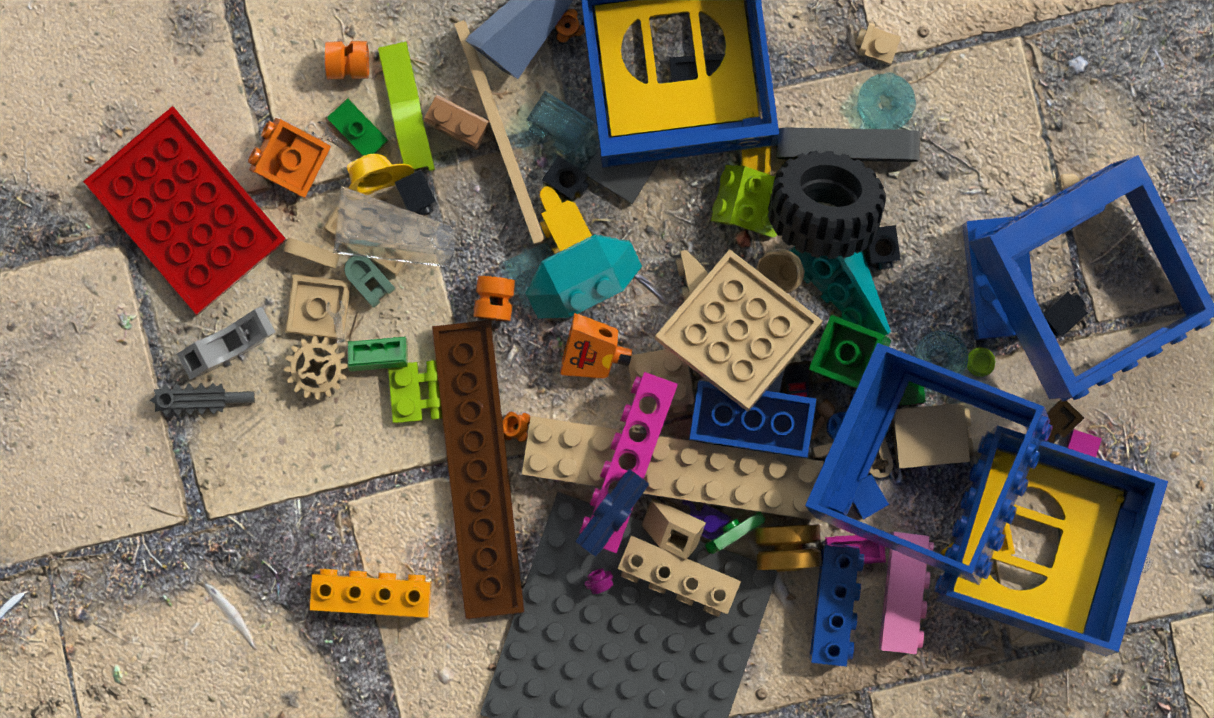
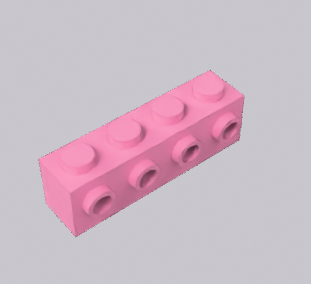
[878,531,934,654]

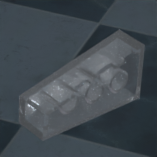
[333,186,456,267]

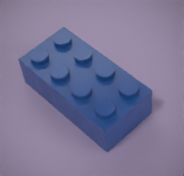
[962,216,1034,340]
[689,380,817,459]

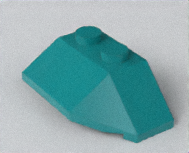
[525,234,642,319]

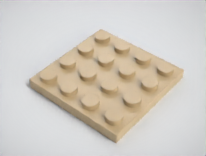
[655,249,823,412]

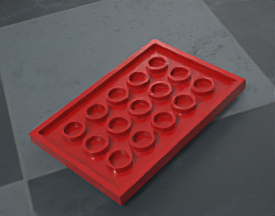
[83,106,287,315]

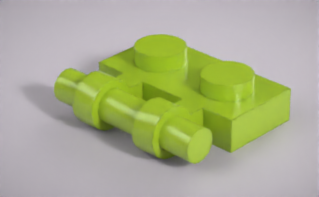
[388,360,443,423]

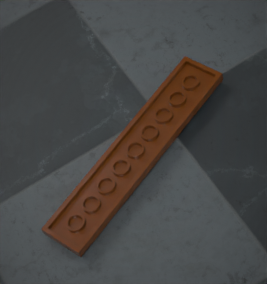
[432,320,525,619]

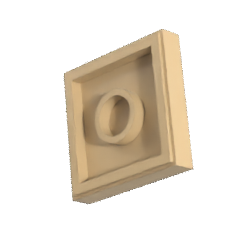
[285,274,352,340]

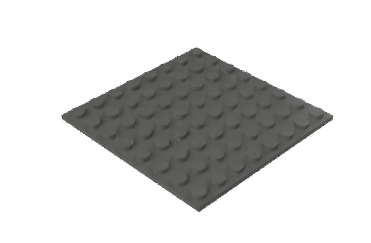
[480,492,778,718]

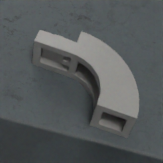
[177,307,276,380]

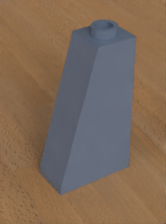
[466,0,573,79]

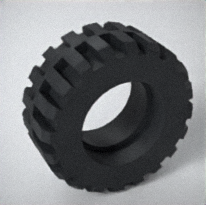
[768,151,886,259]

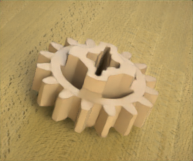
[284,336,348,400]

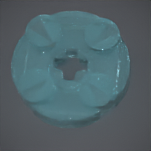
[857,72,916,130]

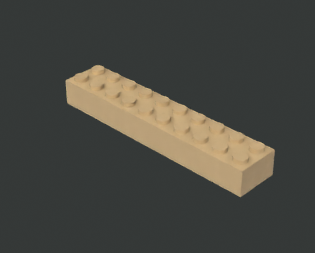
[522,416,824,520]

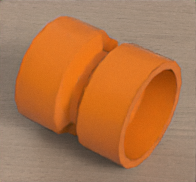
[325,41,369,80]
[473,276,515,322]

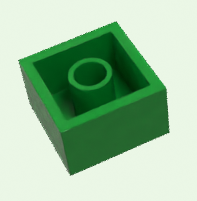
[809,315,892,390]

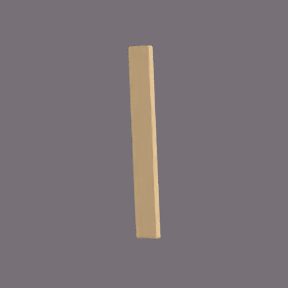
[454,20,545,246]

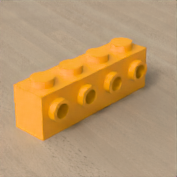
[310,569,432,618]

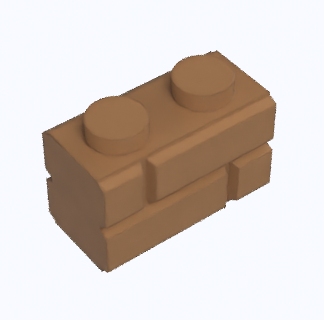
[423,95,490,150]

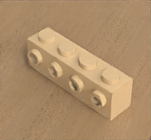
[617,536,741,617]

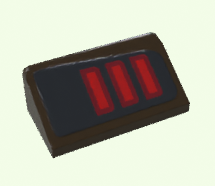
[782,361,817,420]

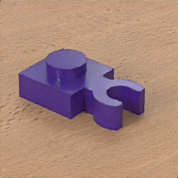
[682,500,731,540]

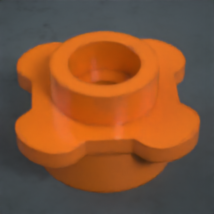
[555,9,584,43]
[502,411,531,442]

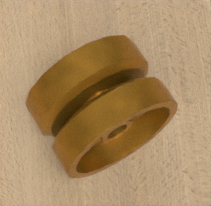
[755,524,822,572]

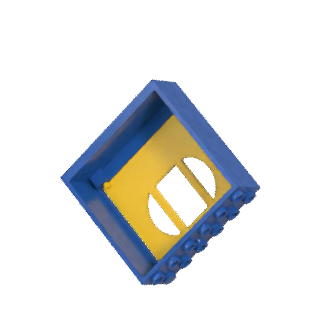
[581,0,779,168]
[934,425,1168,657]

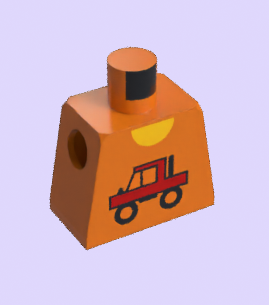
[560,313,632,378]

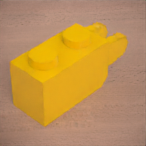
[539,186,592,254]

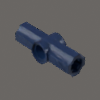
[575,469,649,557]

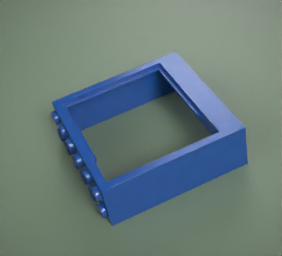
[969,155,1214,401]
[805,343,1052,585]

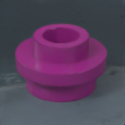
[584,569,613,594]

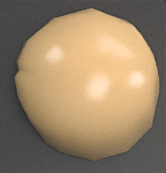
[756,250,805,293]

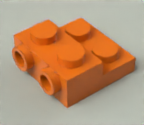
[248,118,331,198]

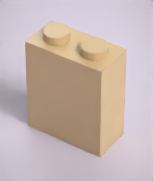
[892,403,974,469]

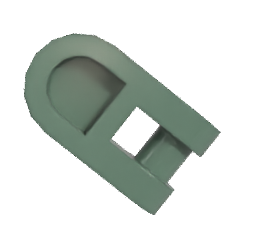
[344,255,396,308]

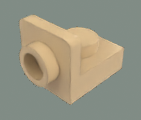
[855,23,901,66]

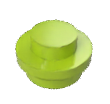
[966,347,996,377]

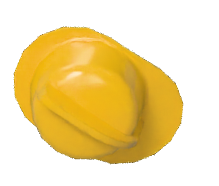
[347,154,414,198]

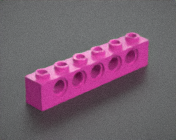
[579,372,678,553]

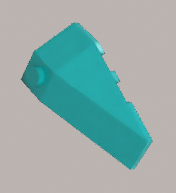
[788,246,891,335]

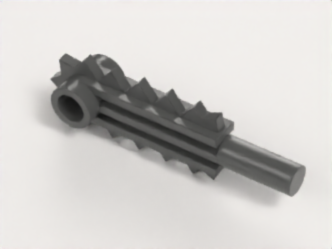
[150,382,255,416]

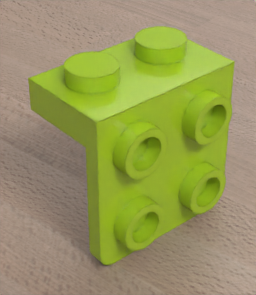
[711,165,777,237]

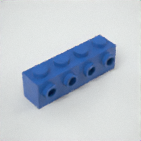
[809,542,864,667]

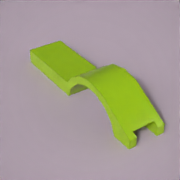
[378,41,435,171]

